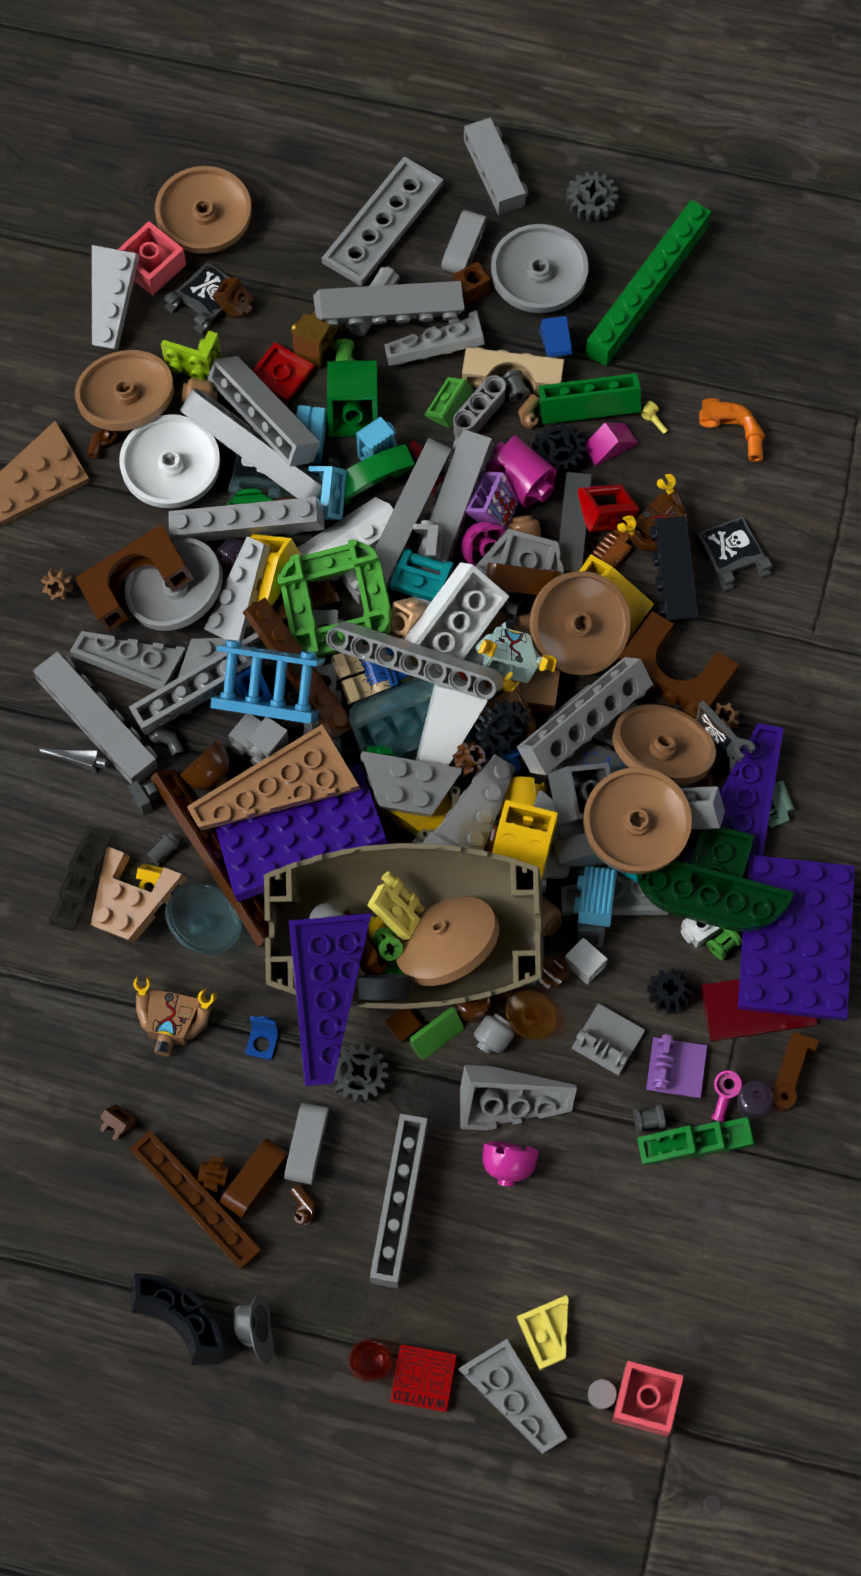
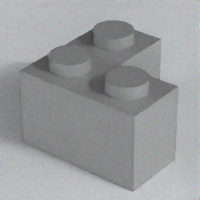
[228,714,289,765]

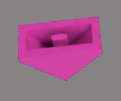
[585,422,638,467]

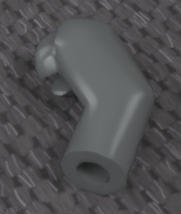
[149,726,185,758]

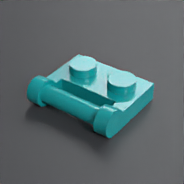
[390,548,454,602]

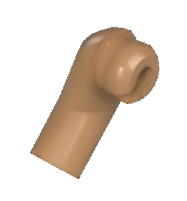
[518,394,540,429]

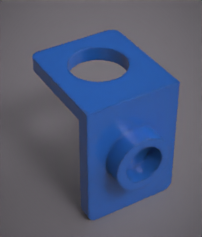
[246,1016,279,1060]

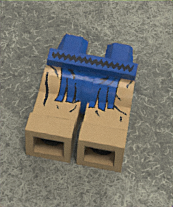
[331,645,410,705]

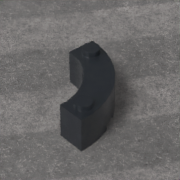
[131,1273,224,1365]

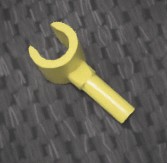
[641,401,668,434]

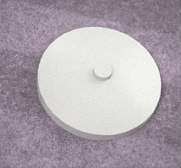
[120,415,220,508]

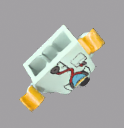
[476,622,558,683]

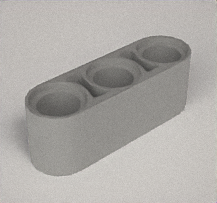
[441,210,487,273]
[453,375,506,437]
[284,1102,329,1185]

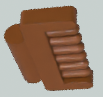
[585,529,632,569]

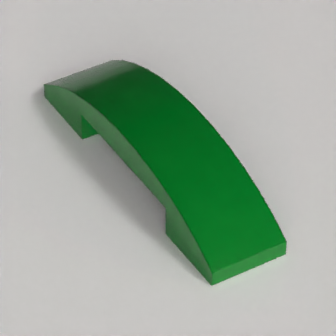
[343,444,415,507]

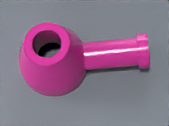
[711,1070,742,1122]

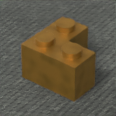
[291,310,343,369]

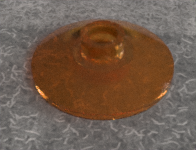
[506,990,557,1040]

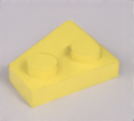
[517,1295,568,1371]

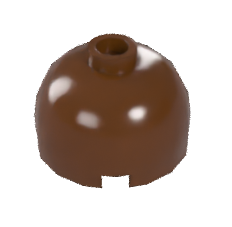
[180,740,231,790]

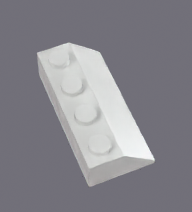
[297,497,394,582]
[404,562,509,673]

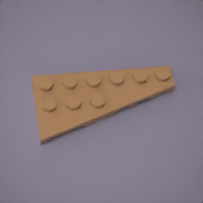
[0,421,90,527]
[187,724,361,831]

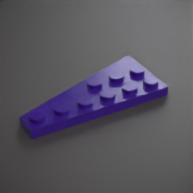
[682,723,783,877]
[289,913,371,1087]

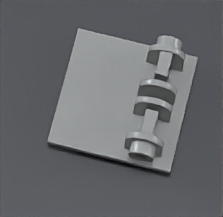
[571,1003,645,1076]

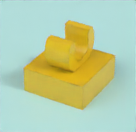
[136,863,163,890]

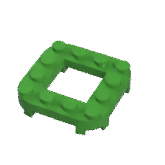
[278,540,393,657]

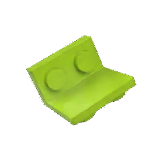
[161,330,222,380]

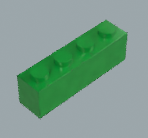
[539,373,641,424]

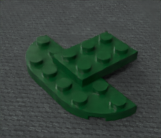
[636,826,794,932]

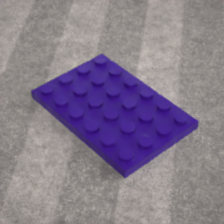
[215,764,388,902]
[737,855,855,1021]

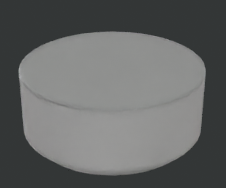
[587,1379,616,1410]

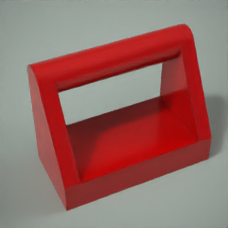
[578,484,640,532]

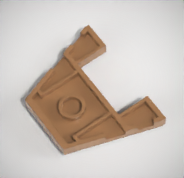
[90,847,187,943]

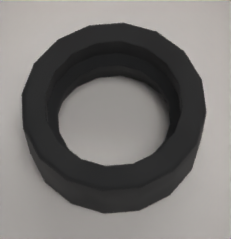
[358,974,410,1001]

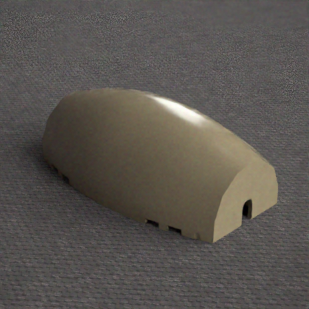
[264,843,544,1009]

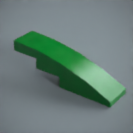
[637,1117,755,1165]

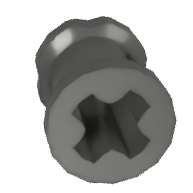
[502,370,530,403]
[633,1104,665,1133]

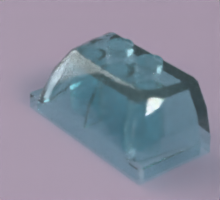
[349,678,435,757]

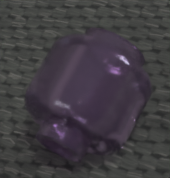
[214,538,244,575]
[736,1080,774,1119]

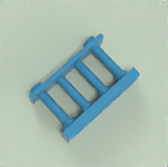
[210,640,325,724]

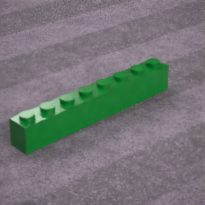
[586,200,711,366]

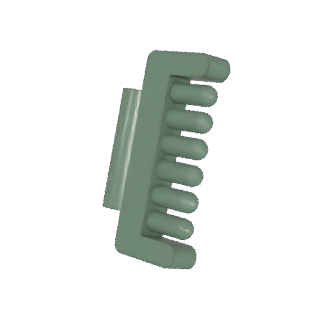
[768,781,795,829]

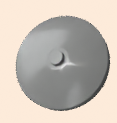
[491,224,588,313]
[125,537,223,631]

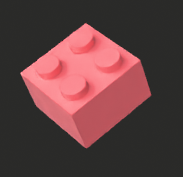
[117,221,186,296]
[612,1361,683,1437]

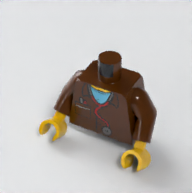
[617,474,693,552]

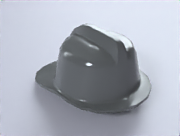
[234,1295,274,1364]

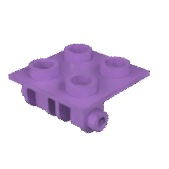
[646,1035,707,1098]

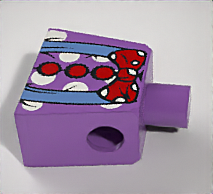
[465,472,518,530]

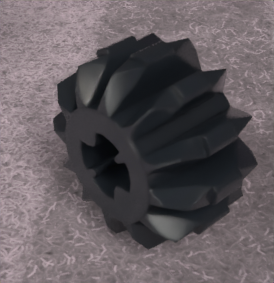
[646,968,693,1015]

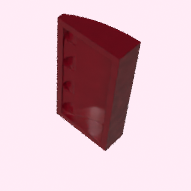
[700,979,817,1042]

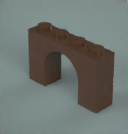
[75,524,194,633]
[618,611,739,719]

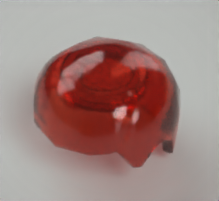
[348,1339,393,1383]

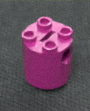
[485,435,557,508]

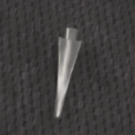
[39,747,109,773]

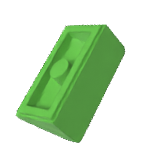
[425,377,474,428]
[410,1007,464,1060]

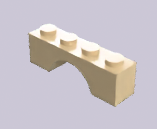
[462,347,564,395]

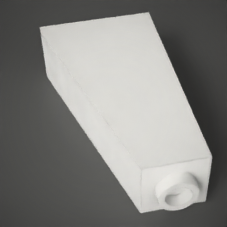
[416,684,488,766]

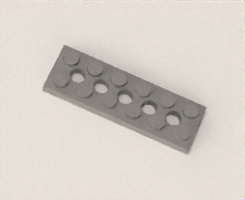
[322,157,443,287]

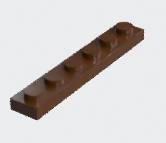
[242,597,355,741]
[130,1131,261,1271]

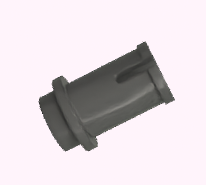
[146,833,180,866]

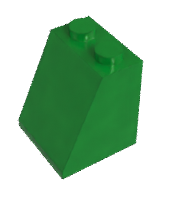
[327,361,378,437]

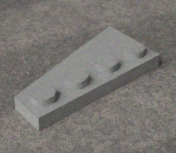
[92,245,139,351]
[204,536,270,641]

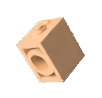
[388,597,428,640]

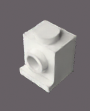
[681,918,723,948]

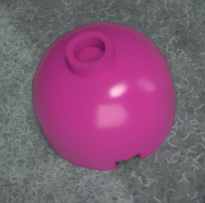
[461,521,506,566]
[482,1141,539,1187]

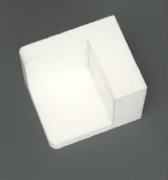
[565,938,607,985]

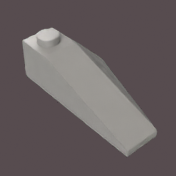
[460,1065,577,1130]

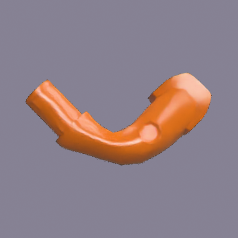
[699,398,765,462]

